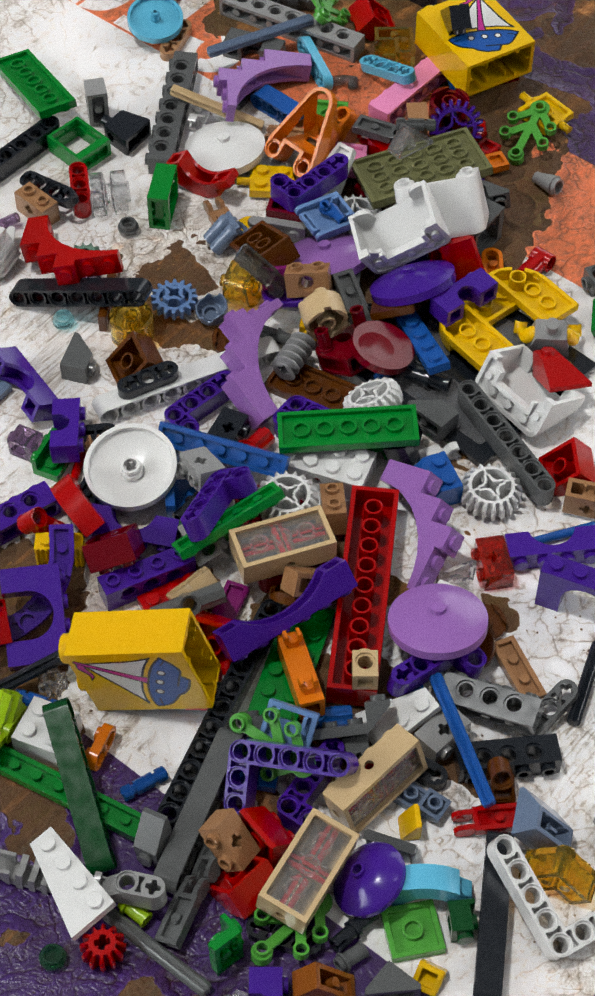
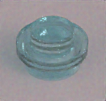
[53,309,75,330]

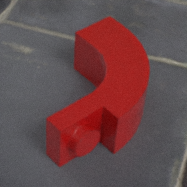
[166,150,239,198]
[50,473,105,538]

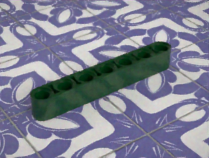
[42,697,117,877]

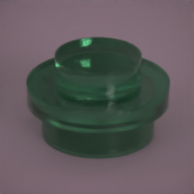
[39,943,67,971]

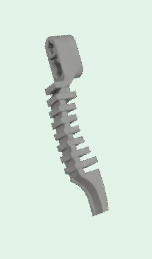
[0,849,167,910]

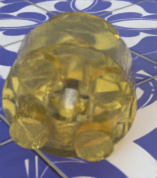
[219,260,262,308]
[109,303,155,346]

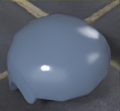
[195,293,228,326]

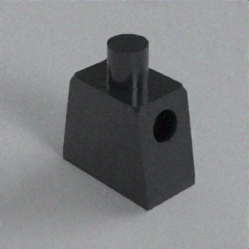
[100,110,151,156]

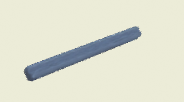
[207,14,314,58]

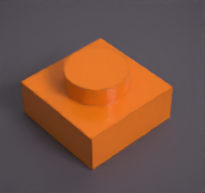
[485,151,510,174]

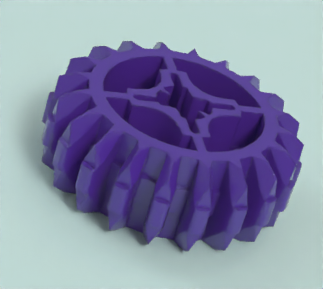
[429,99,484,142]

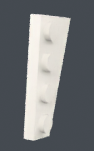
[30,827,117,942]

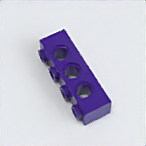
[0,481,61,546]
[97,548,197,611]

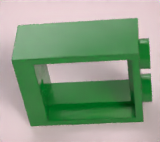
[47,116,111,171]
[147,163,179,230]

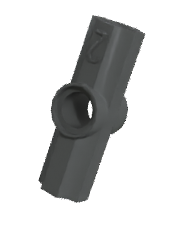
[150,581,227,616]

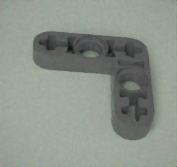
[485,679,578,736]

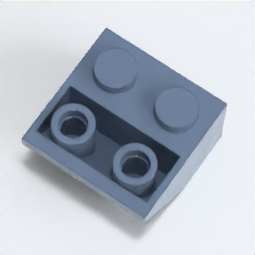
[511,787,573,859]

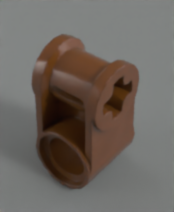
[487,756,516,804]

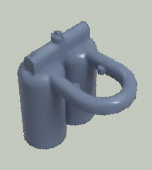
[203,211,249,255]

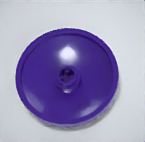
[370,260,457,307]

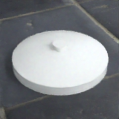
[185,121,265,175]
[83,423,178,511]

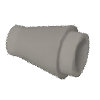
[532,171,564,195]

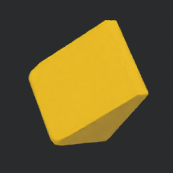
[398,804,422,841]
[413,959,448,996]

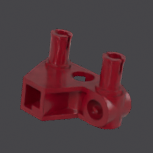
[314,305,367,377]

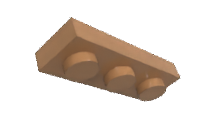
[494,635,547,699]

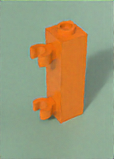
[277,627,325,720]

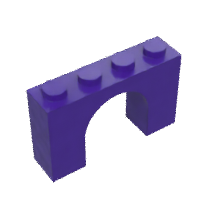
[534,552,595,612]
[0,563,71,671]

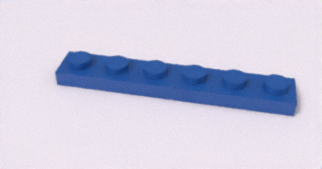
[392,310,451,375]
[158,421,291,477]

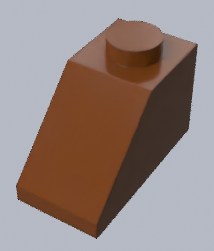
[292,961,356,996]

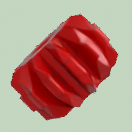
[79,923,127,973]

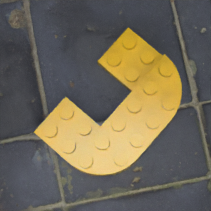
[439,267,579,371]

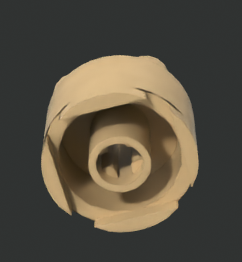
[298,287,349,339]

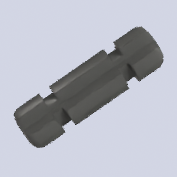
[396,117,436,131]

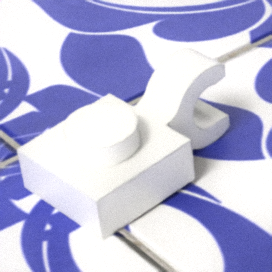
[186,104,211,131]
[417,441,460,461]

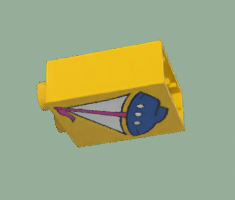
[415,0,535,96]
[58,608,221,711]

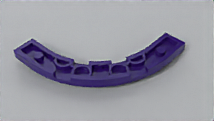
[0,524,74,646]

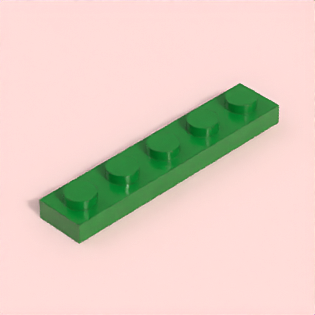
[171,481,285,561]

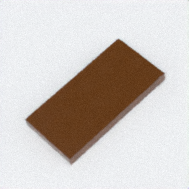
[264,363,357,409]

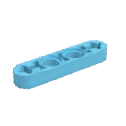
[297,36,333,90]
[359,55,417,85]

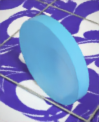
[127,0,183,44]

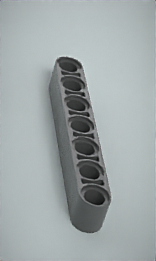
[457,380,555,506]
[153,727,247,894]

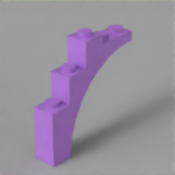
[213,49,312,122]
[219,298,283,430]
[380,459,465,589]

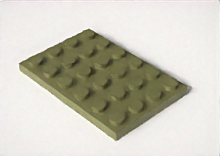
[351,127,493,209]

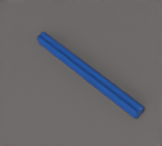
[429,672,496,808]

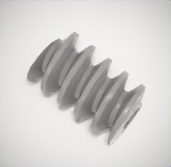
[272,332,317,381]

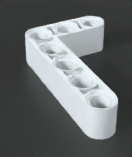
[487,834,595,961]

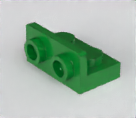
[30,427,71,482]
[208,913,244,976]

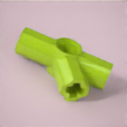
[0,688,27,749]

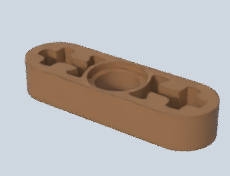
[159,19,192,62]

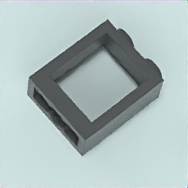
[472,198,505,257]

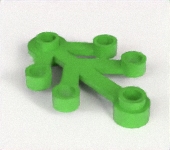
[312,0,351,27]
[499,100,557,166]
[229,707,316,782]
[251,893,333,966]

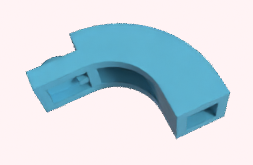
[391,864,472,906]

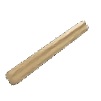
[170,84,265,131]

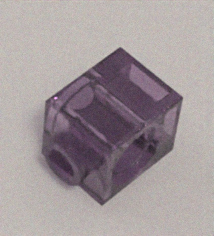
[7,424,43,462]

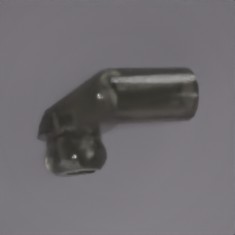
[333,75,359,90]

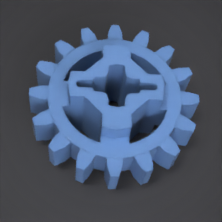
[151,279,198,320]

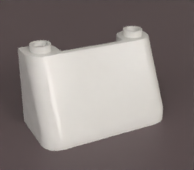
[394,166,490,238]
[348,180,451,274]
[475,344,585,437]

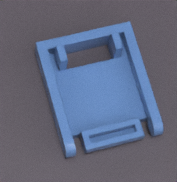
[294,191,355,242]
[260,698,320,761]

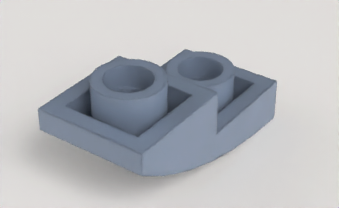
[393,782,452,823]

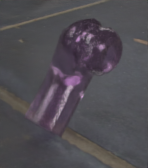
[0,212,20,229]

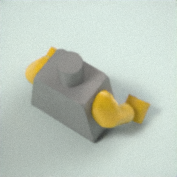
[513,317,582,357]

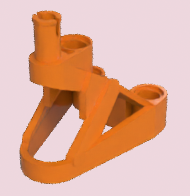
[264,87,359,177]

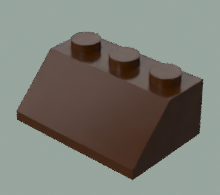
[229,220,300,267]

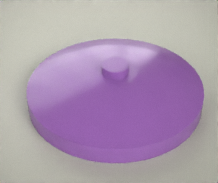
[294,233,366,283]
[388,583,488,660]

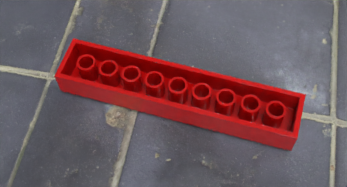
[326,485,399,707]

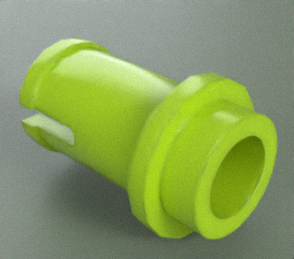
[117,903,153,928]

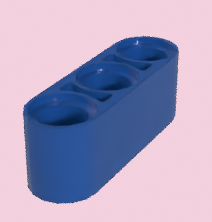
[250,84,304,123]

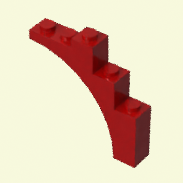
[20,215,124,286]

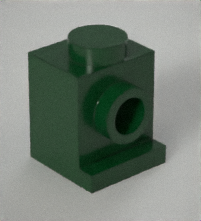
[446,898,478,944]

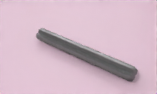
[103,908,212,996]

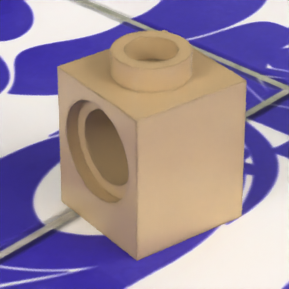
[352,648,379,690]

